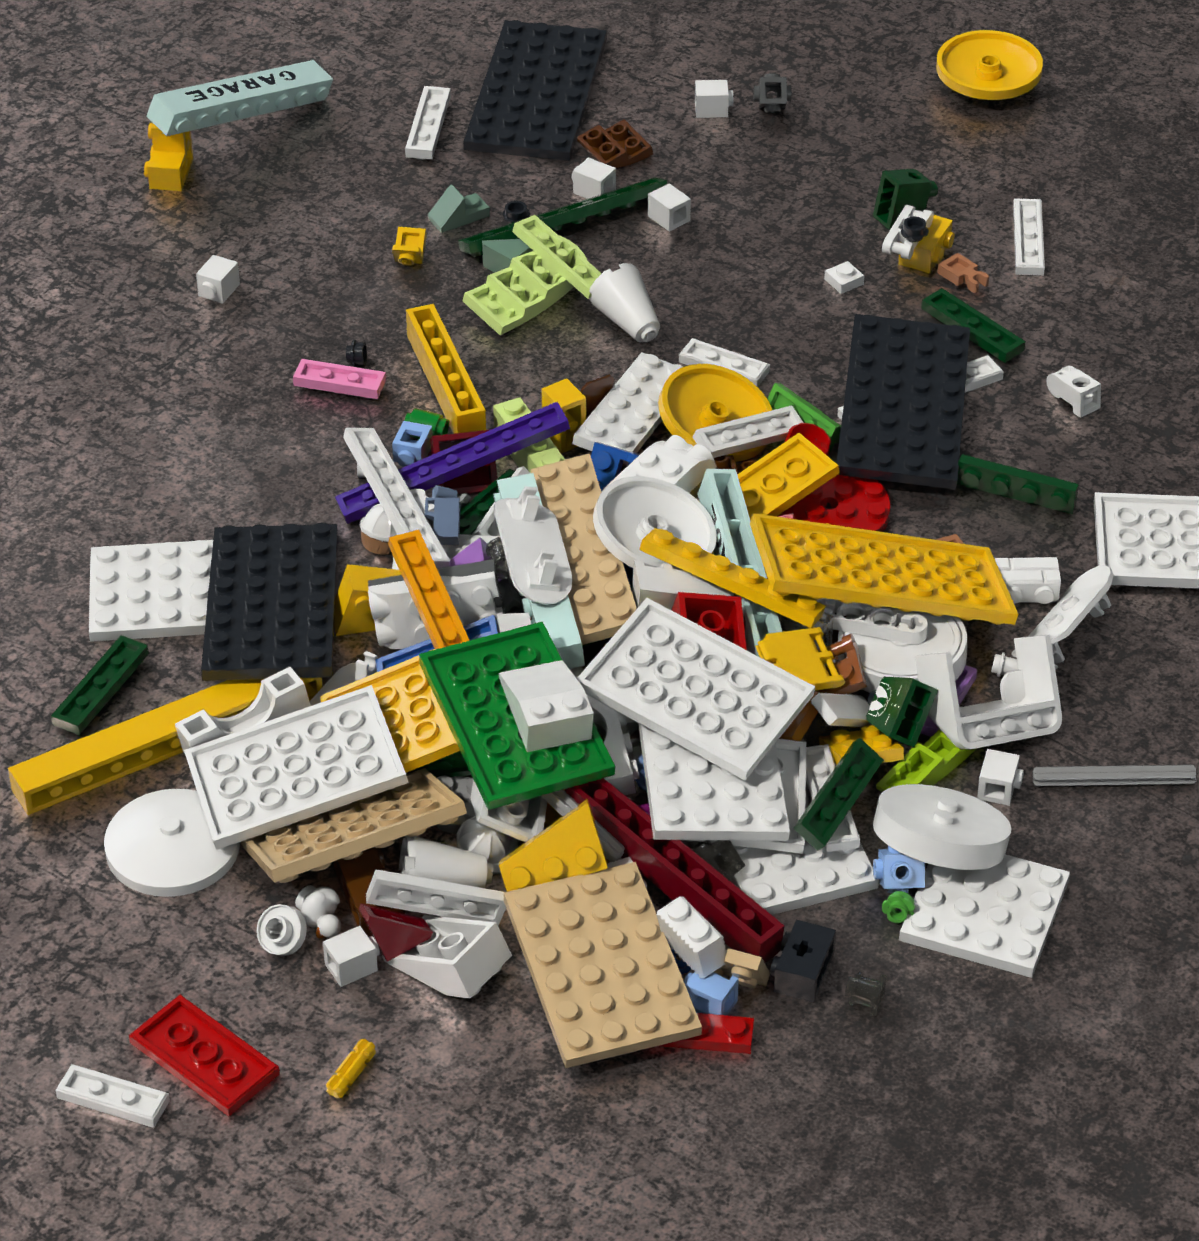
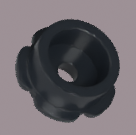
[502,201,530,224]
[901,216,929,242]
[346,340,367,367]

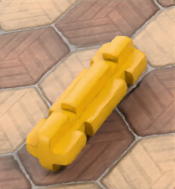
[326,1039,376,1099]

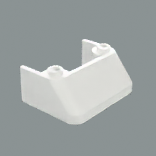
[915,635,1062,749]

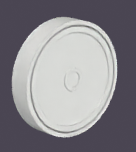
[838,606,967,693]
[873,784,1011,870]

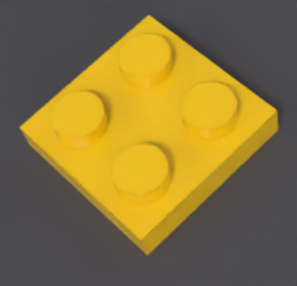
[819,725,904,765]

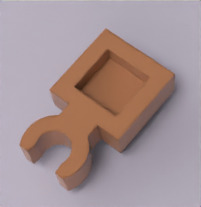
[937,253,989,293]

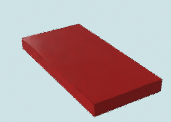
[129,994,280,1117]

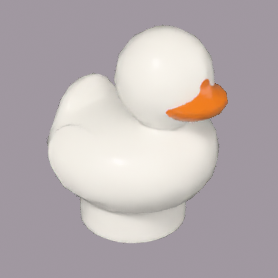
[295,885,341,938]

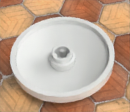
[593,476,717,571]
[104,789,240,897]

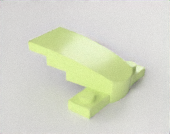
[462,215,602,335]

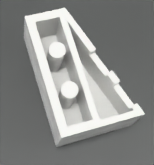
[632,560,732,610]

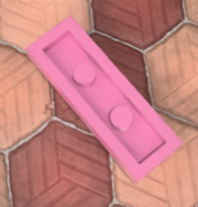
[293,359,386,399]

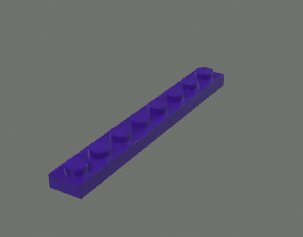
[335,401,570,524]

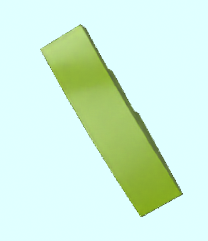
[876,729,977,792]

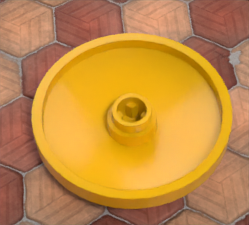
[936,30,1043,100]
[658,364,772,462]

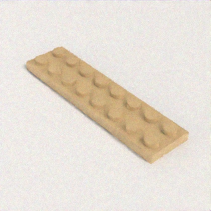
[530,453,637,645]

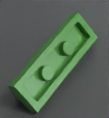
[768,383,841,453]

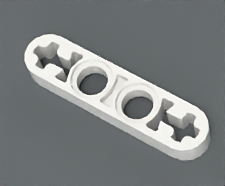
[815,598,928,645]

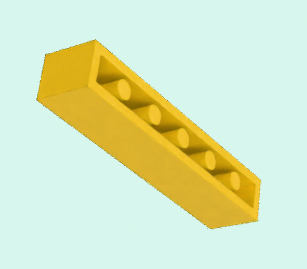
[406,304,486,434]

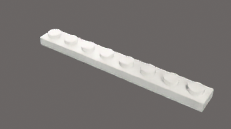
[343,428,451,569]

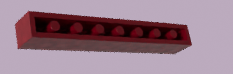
[565,778,785,963]

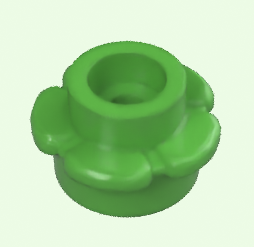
[882,891,915,924]

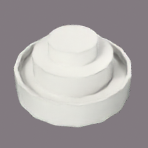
[256,904,307,956]

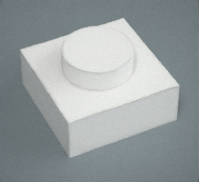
[824,261,864,294]

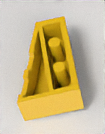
[334,564,401,636]
[499,799,608,892]

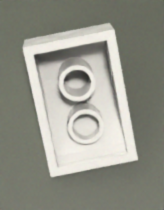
[499,660,594,752]
[470,779,547,842]
[382,915,512,998]

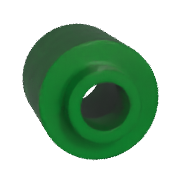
[404,408,449,440]

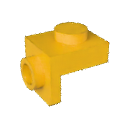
[392,227,427,266]

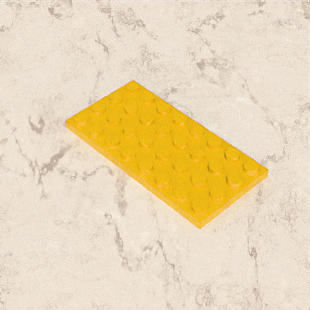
[750,513,1019,625]

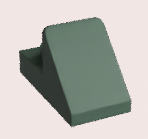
[428,185,490,233]

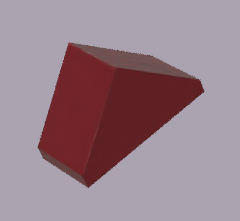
[359,903,433,962]

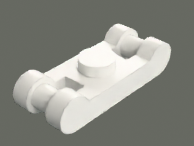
[882,205,934,260]

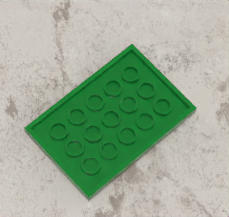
[419,621,616,810]

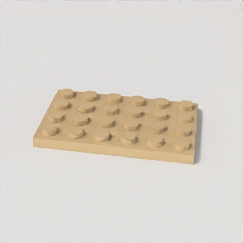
[241,768,467,883]
[504,862,702,1068]

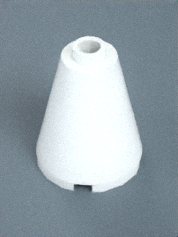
[589,263,660,342]
[399,836,493,888]

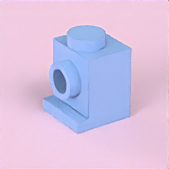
[392,421,432,467]
[684,972,739,1015]

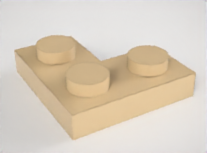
[714,948,770,988]

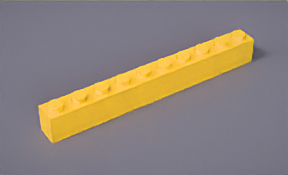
[8,677,323,815]

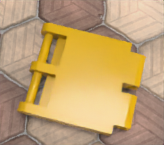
[755,627,845,691]

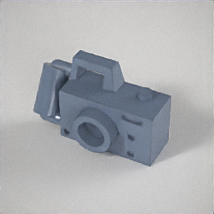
[425,485,461,545]

